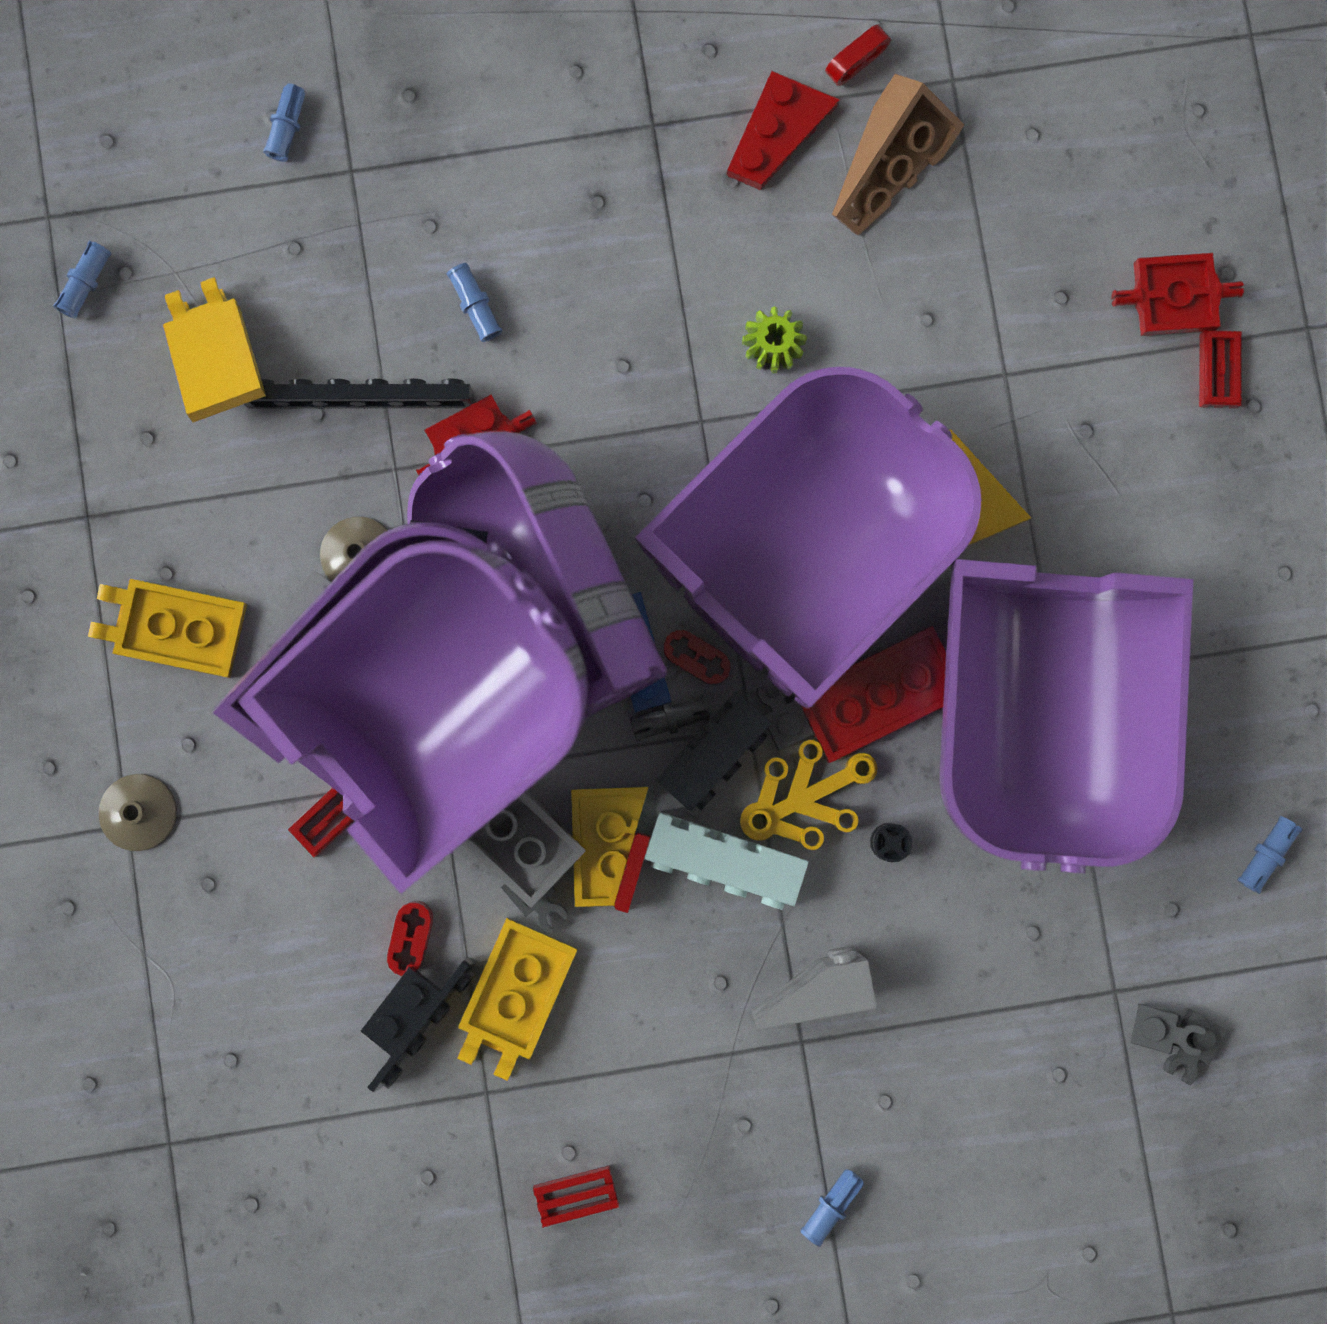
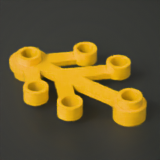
[740,740,878,850]

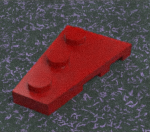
[726,71,840,190]

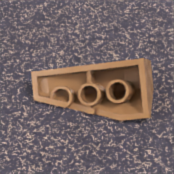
[832,74,964,235]

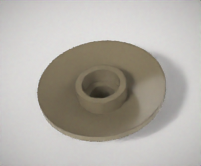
[320,517,388,582]
[98,774,177,851]

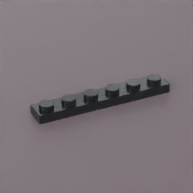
[244,378,474,409]

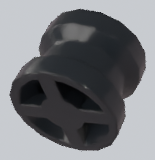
[870,823,912,863]

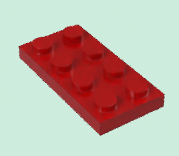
[794,626,946,763]

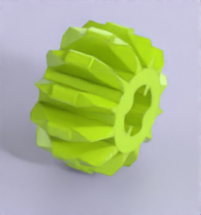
[742,306,807,374]

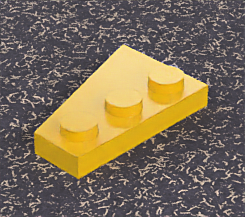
[949,429,1031,546]
[571,787,649,907]

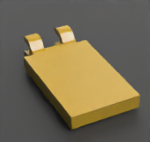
[163,277,266,422]
[88,579,247,678]
[457,918,578,1081]

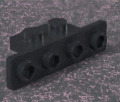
[361,958,477,1093]

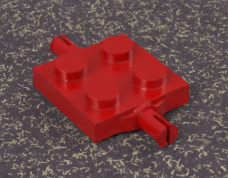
[1111,253,1244,336]
[416,394,537,475]

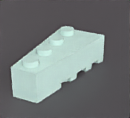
[645,812,809,910]

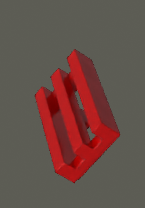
[1199,330,1242,409]
[288,788,355,858]
[614,832,651,913]
[533,1165,619,1228]

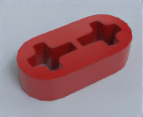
[825,24,891,86]
[664,630,731,685]
[387,901,433,976]

